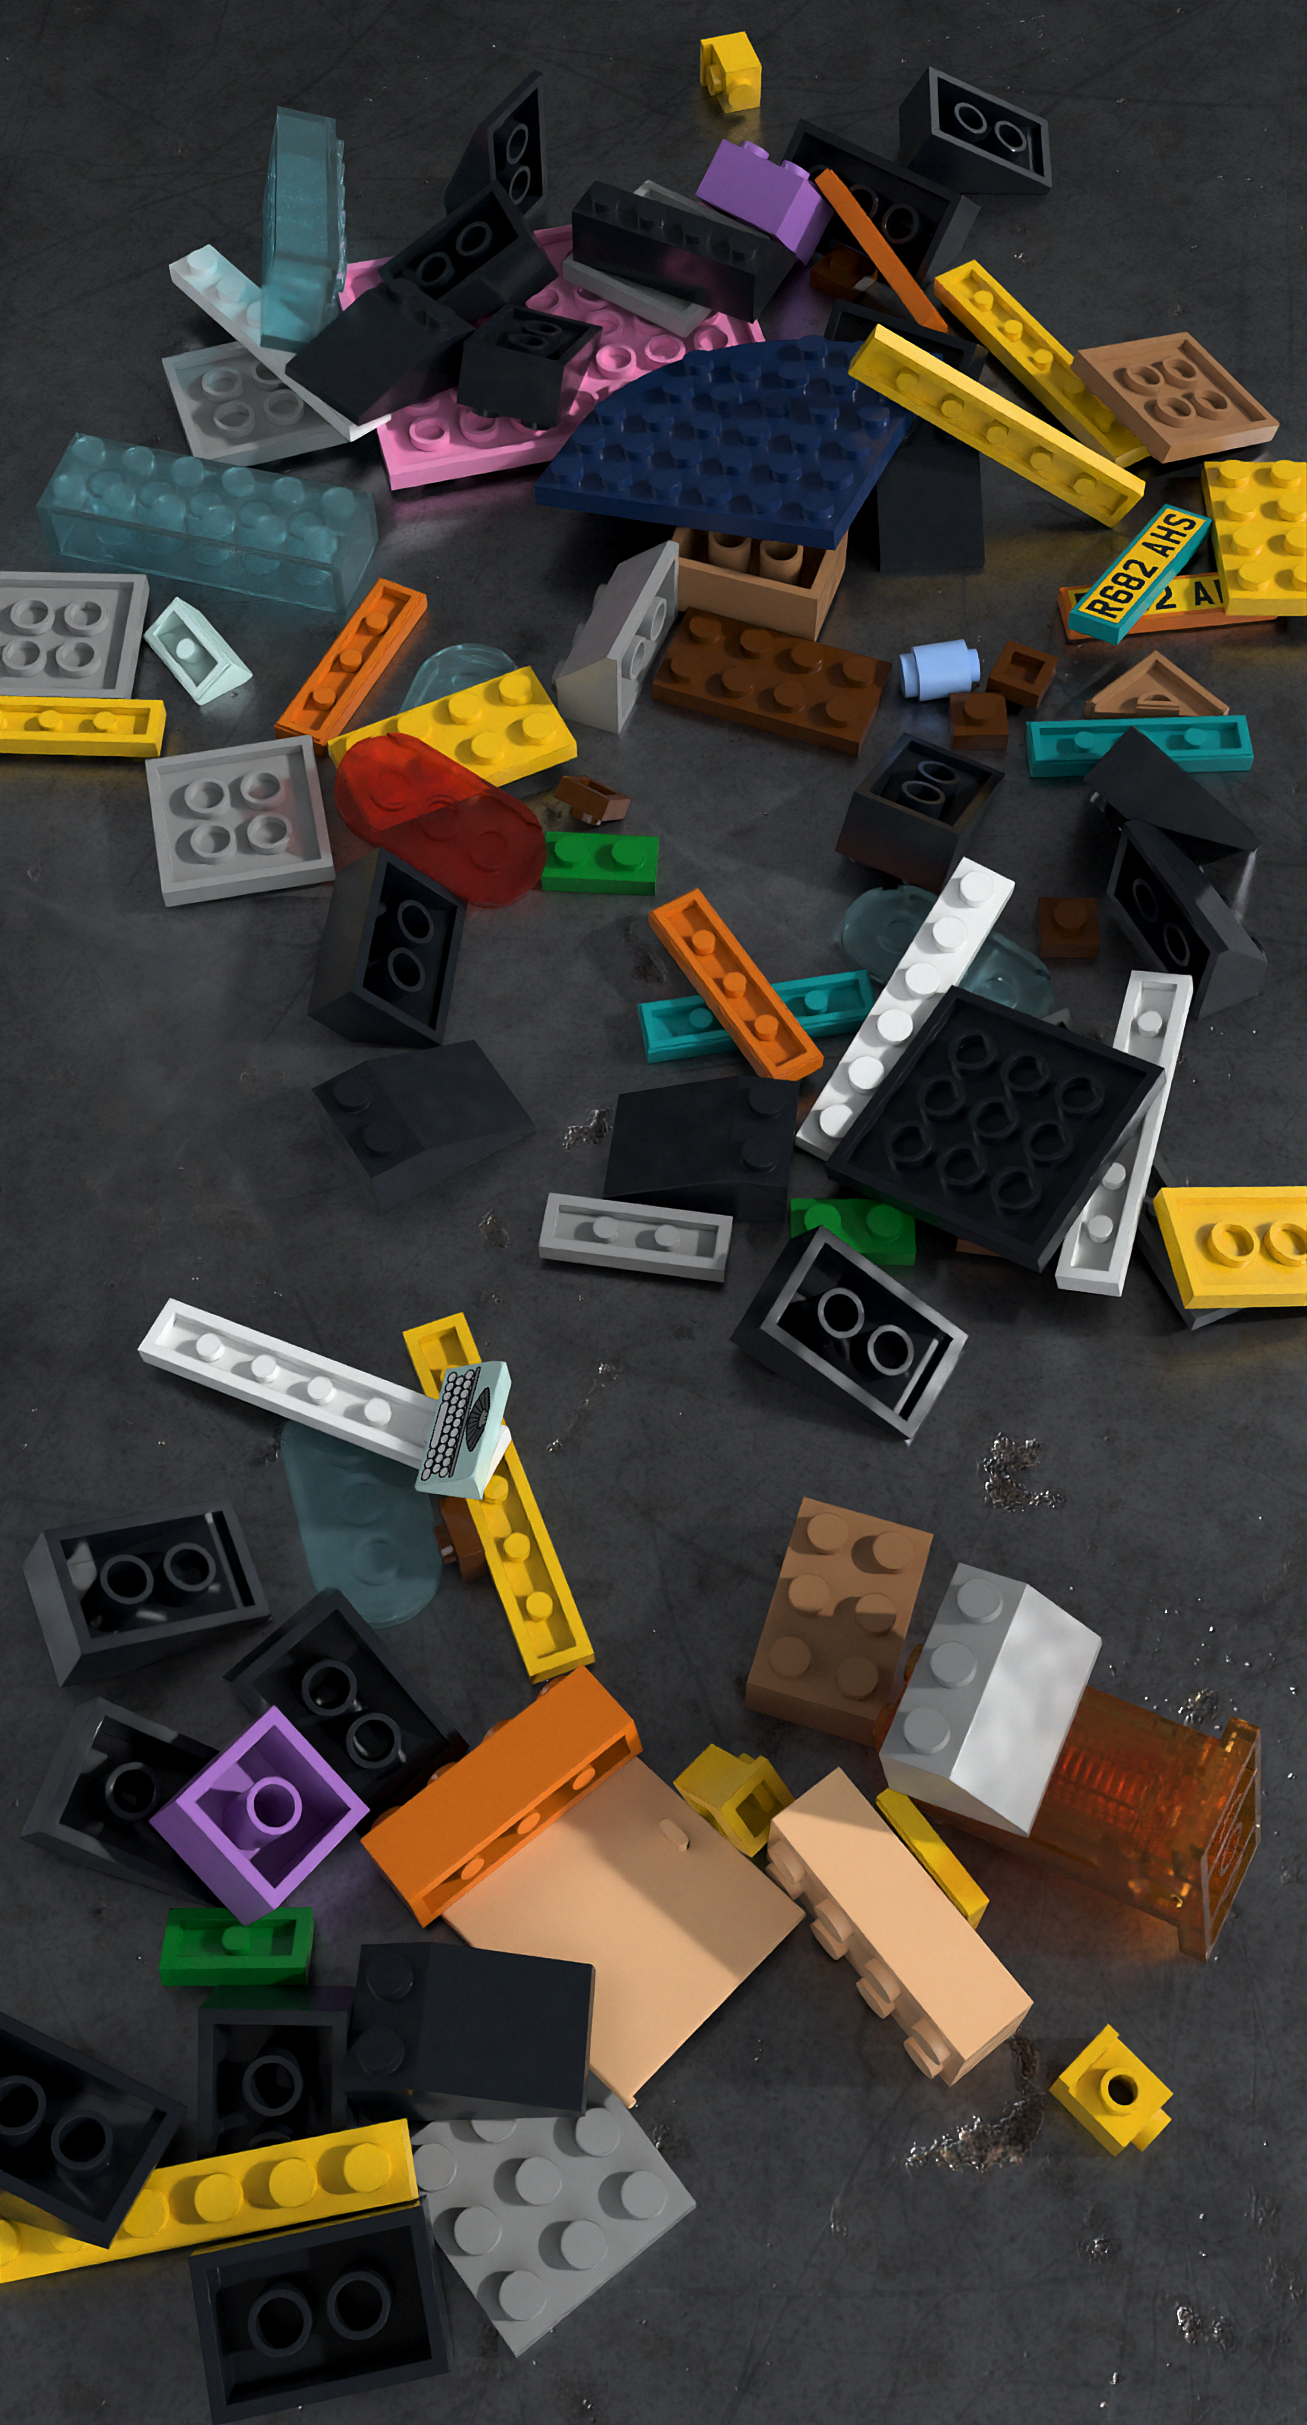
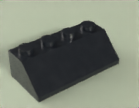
[780,118,981,291]
[572,180,797,324]

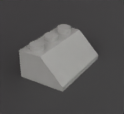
[551,540,679,735]
[879,1562,1102,1838]

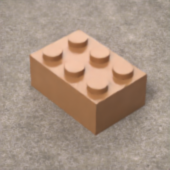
[671,526,848,642]
[744,1497,934,1748]

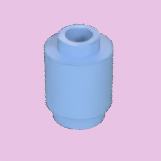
[898,639,980,702]

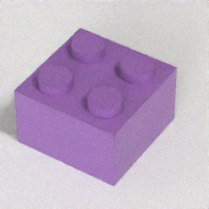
[695,139,835,266]
[148,1705,370,1927]

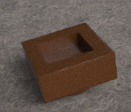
[809,243,878,303]
[985,640,1059,710]
[947,692,1009,750]
[554,775,632,826]
[1036,897,1100,959]
[432,1496,488,1583]

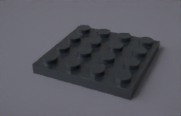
[824,985,1167,1274]

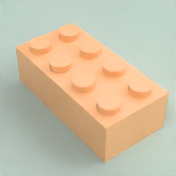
[765,1767,1034,2088]

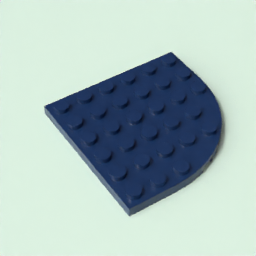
[533,335,943,551]

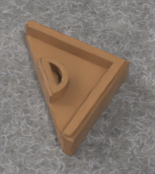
[1083,650,1230,719]

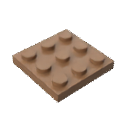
[1070,332,1280,464]

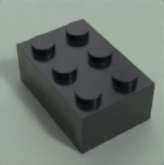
[188,2195,454,2425]

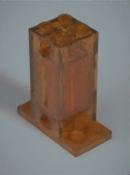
[872,1642,1261,1964]

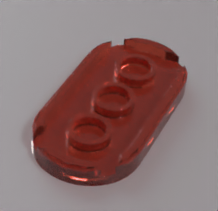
[334,733,547,908]

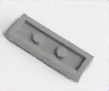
[538,1192,733,1282]

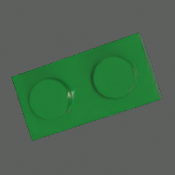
[541,831,659,896]
[789,1198,916,1265]
[158,1907,315,1986]

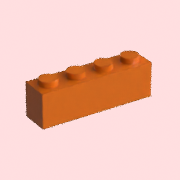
[359,1664,643,1928]

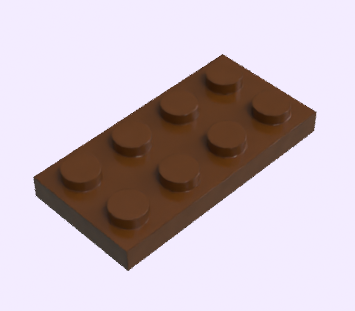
[652,607,893,757]

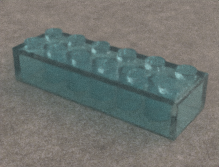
[260,106,347,354]
[36,432,379,615]

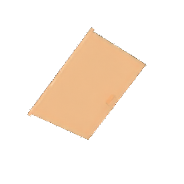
[439,1756,806,2109]

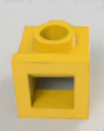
[700,31,762,114]
[673,1743,795,1858]
[1049,2024,1174,2157]

